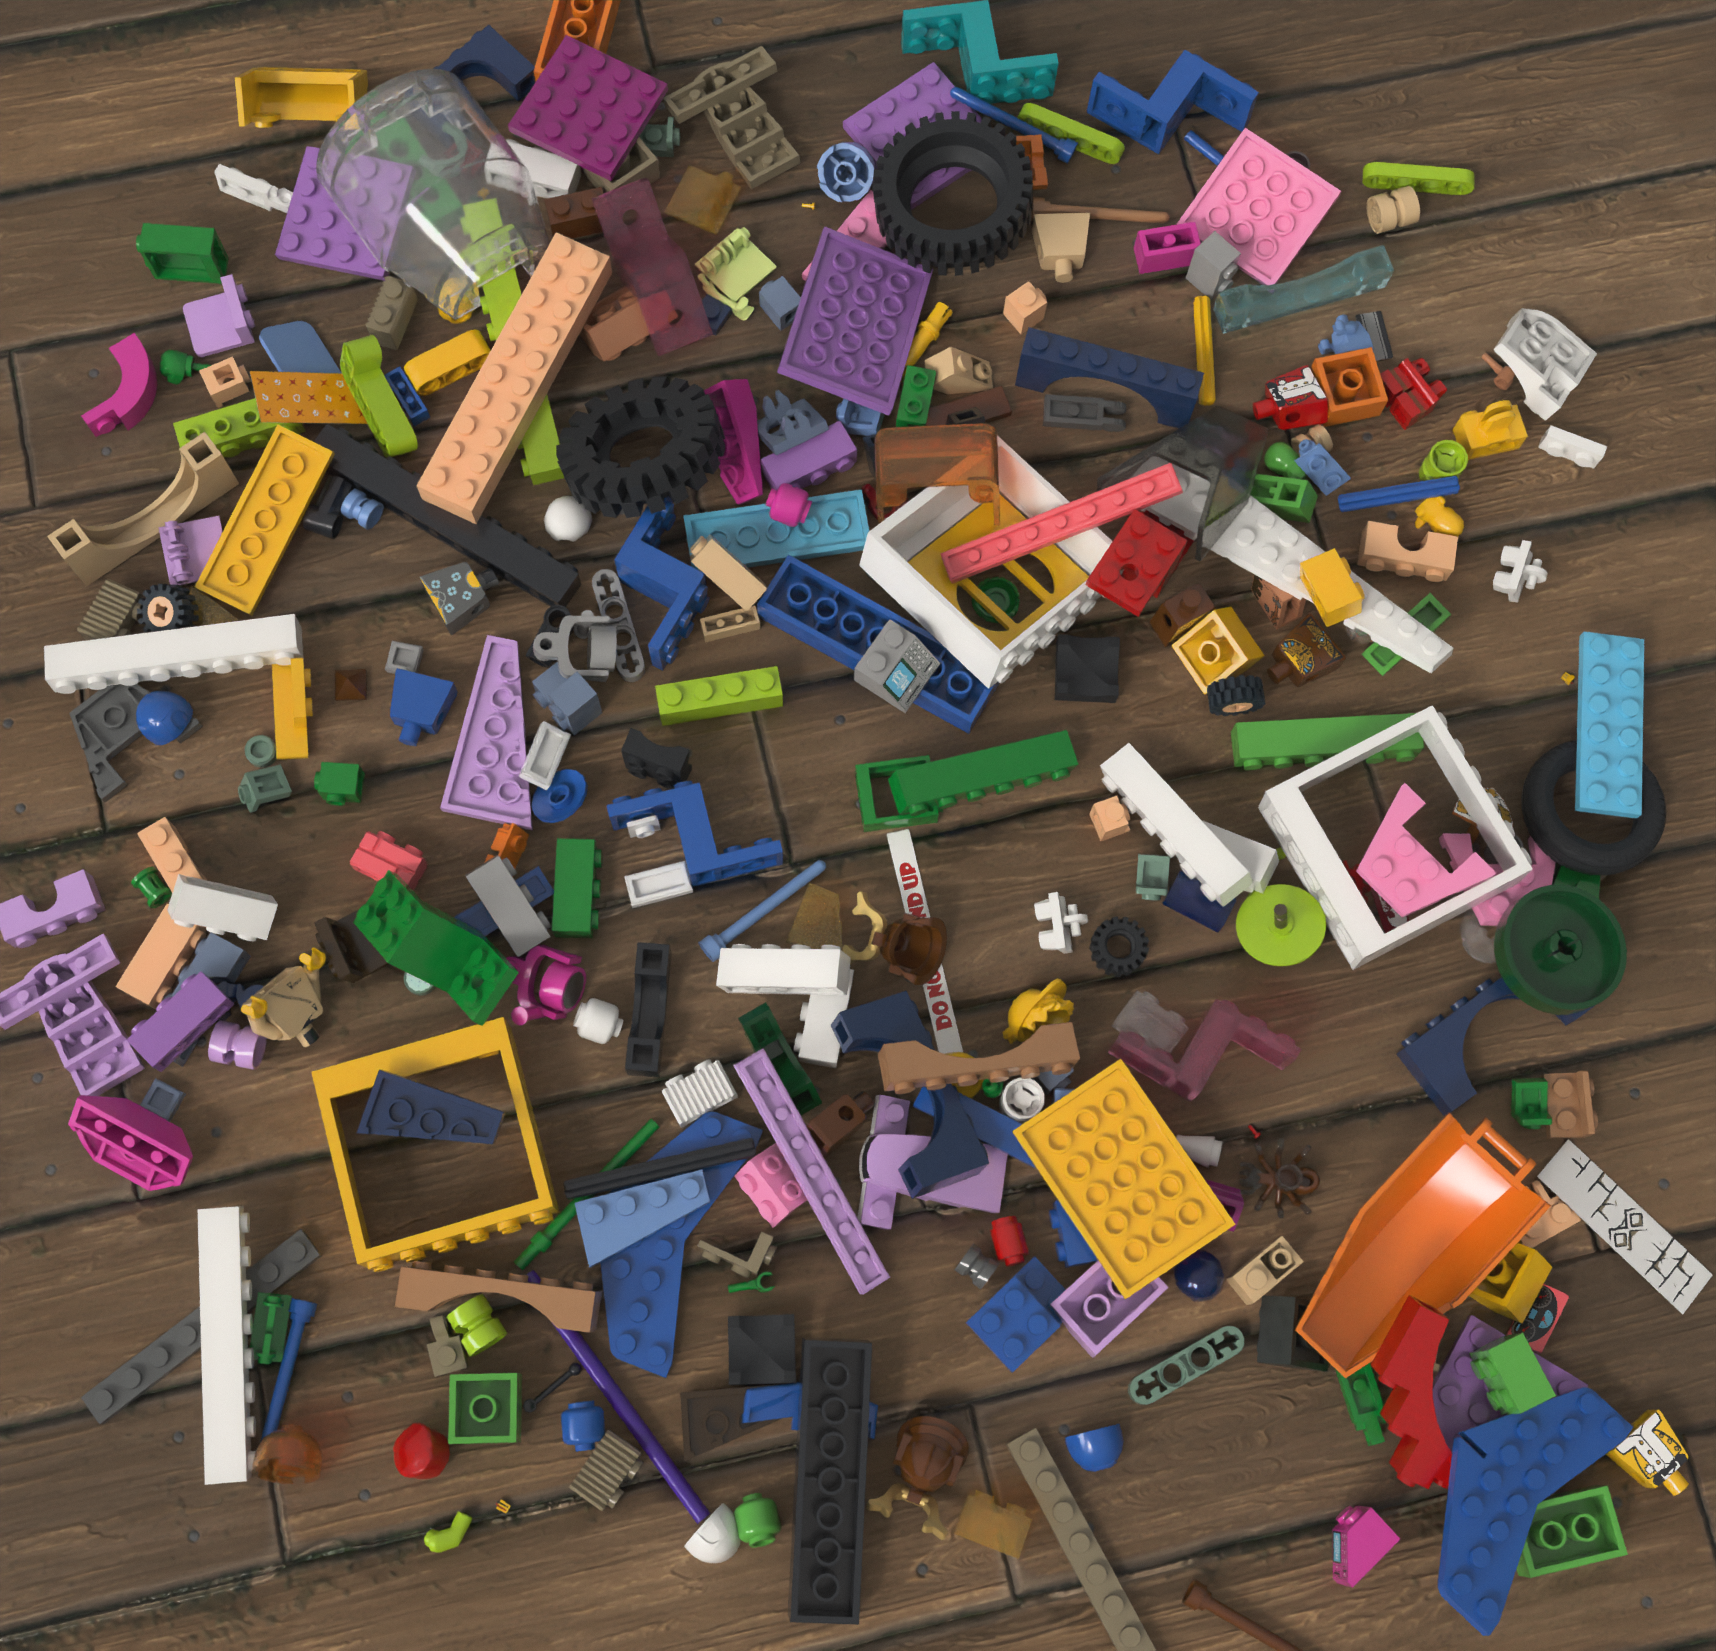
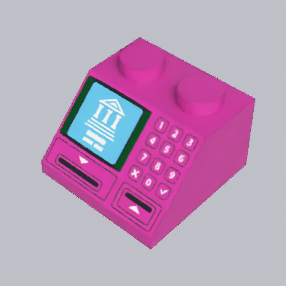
[1332,1506,1400,1588]

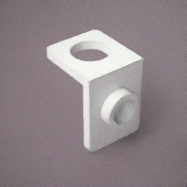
[626,815,661,838]

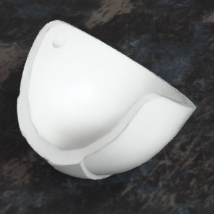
[684,1503,741,1563]

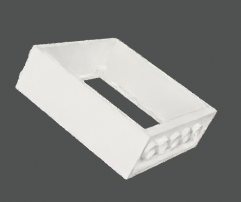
[1258,705,1533,970]

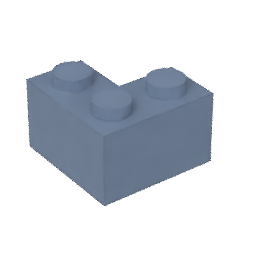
[532,662,602,735]

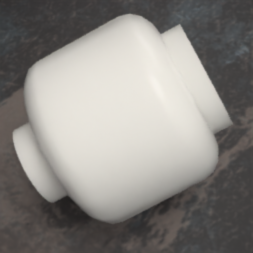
[573,998,623,1044]

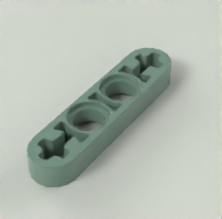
[1128,1326,1244,1405]

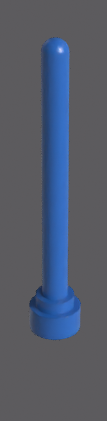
[950,87,1078,164]
[257,1298,318,1461]

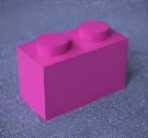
[1133,222,1201,274]

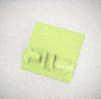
[695,227,777,302]

